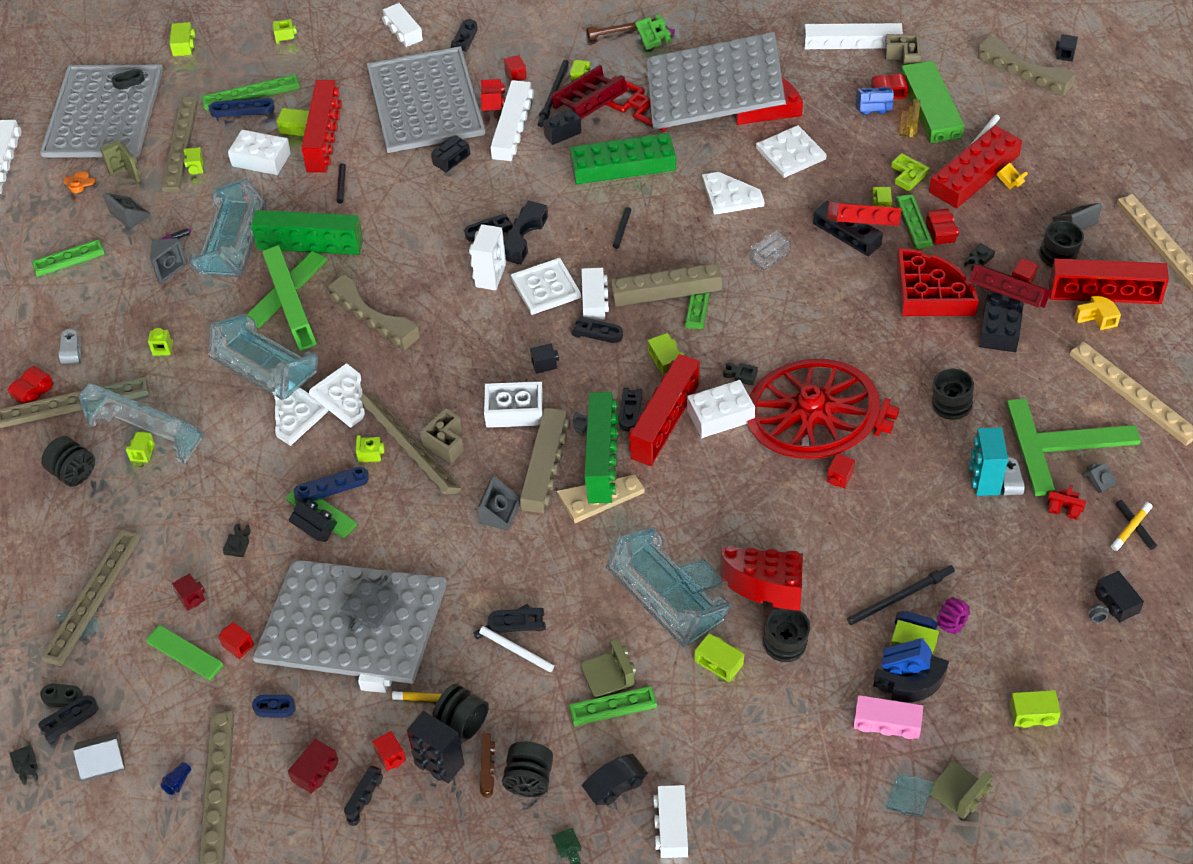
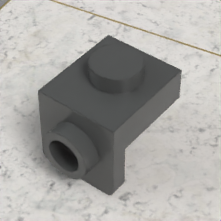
[1081,462,1117,493]

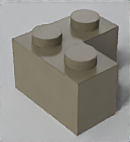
[885,34,921,66]
[420,408,464,464]

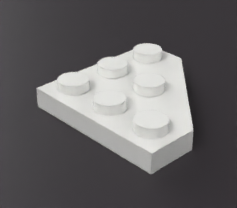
[702,172,764,215]
[309,363,365,428]
[275,380,329,446]

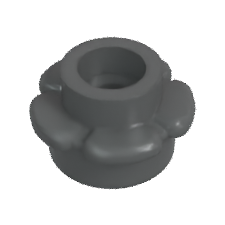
[1088,604,1109,623]

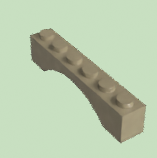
[978,36,1076,97]
[328,274,420,350]

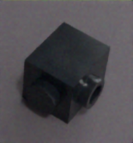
[1055,34,1078,62]
[530,343,559,374]

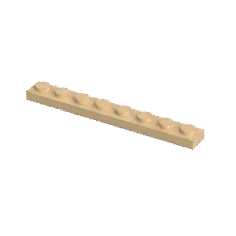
[1117,194,1193,292]
[1070,342,1193,446]

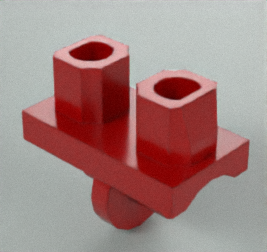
[867,398,900,436]
[1047,485,1086,520]

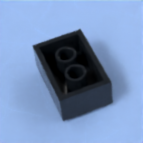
[979,292,1024,353]
[407,711,464,784]

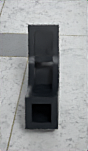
[873,655,949,703]

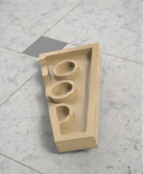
[557,475,644,523]

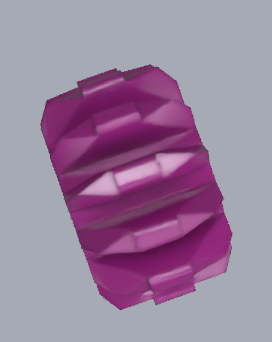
[936,597,970,634]

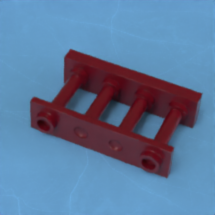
[550,65,627,119]
[968,264,1052,308]

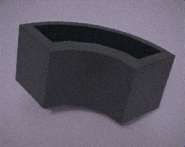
[581,754,648,805]

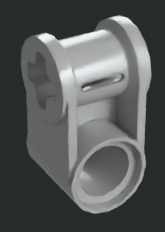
[59,329,81,364]
[1001,457,1024,496]

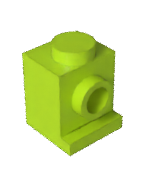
[273,19,297,44]
[570,60,591,82]
[184,147,204,174]
[872,187,892,206]
[148,328,173,356]
[126,432,155,463]
[356,435,385,462]

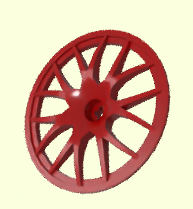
[747,359,880,459]

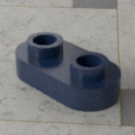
[895,611,938,630]
[252,694,296,718]

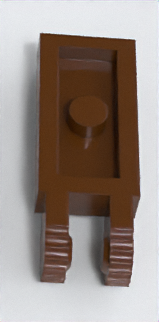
[480,733,495,798]

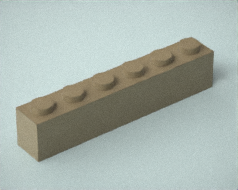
[611,263,722,307]
[520,408,570,513]

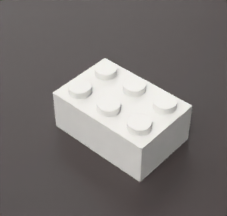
[228,130,291,175]
[469,224,506,290]
[687,380,755,438]
[484,382,543,427]

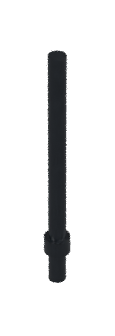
[537,60,569,127]
[847,565,955,625]

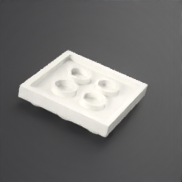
[756,125,827,178]
[511,258,581,315]

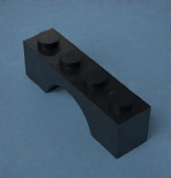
[504,201,548,265]

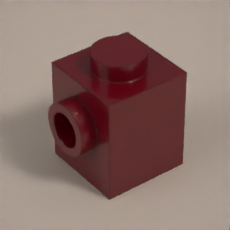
[172,573,205,611]

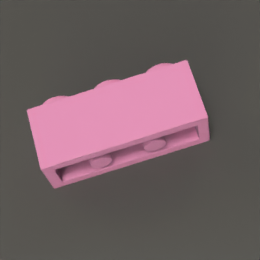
[854,695,923,739]

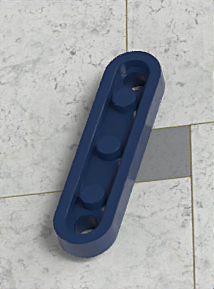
[209,98,275,118]
[294,467,369,502]

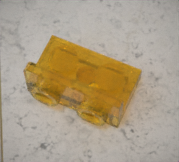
[899,99,920,137]

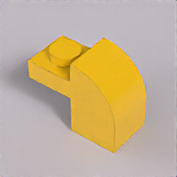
[1074,296,1121,330]

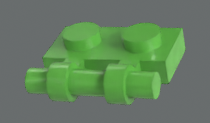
[635,15,672,50]

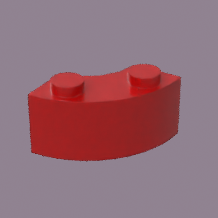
[481,79,505,111]

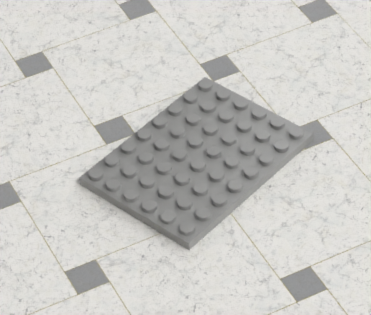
[647,32,786,130]
[367,46,486,153]
[40,64,163,158]
[253,559,447,684]

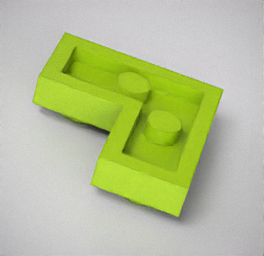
[891,153,930,191]

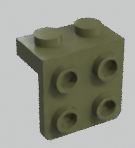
[100,140,141,183]
[581,639,636,698]
[928,762,993,819]

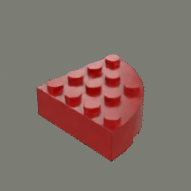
[734,78,803,125]
[897,248,979,316]
[720,546,803,611]

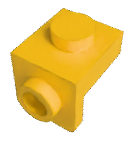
[996,163,1028,190]

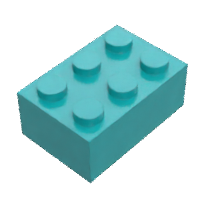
[968,427,1008,496]

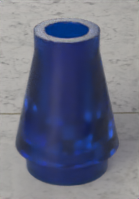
[160,762,191,795]

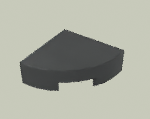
[573,412,588,436]

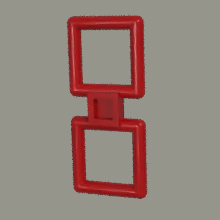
[606,76,668,131]

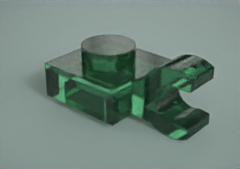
[552,827,581,864]

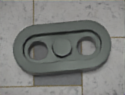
[111,69,145,89]
[40,683,83,707]

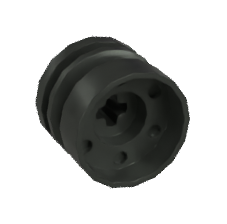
[1039,220,1084,267]
[932,368,974,420]
[41,436,95,487]
[763,608,810,662]
[432,683,489,741]
[502,741,554,797]

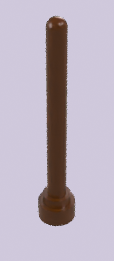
[586,19,656,40]

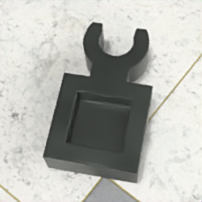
[964,243,995,271]
[723,363,758,386]
[223,524,251,557]
[10,745,38,785]

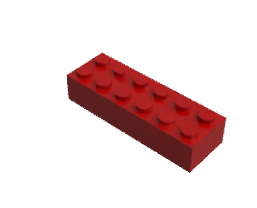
[301,80,342,173]
[929,125,1023,209]
[1049,259,1169,304]
[628,354,700,466]

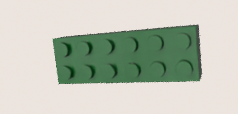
[570,133,676,185]
[251,210,363,255]
[585,392,619,504]

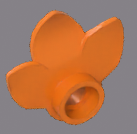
[63,171,97,193]

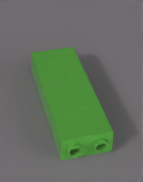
[901,61,964,143]
[262,245,317,351]

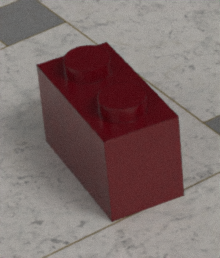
[288,738,339,794]

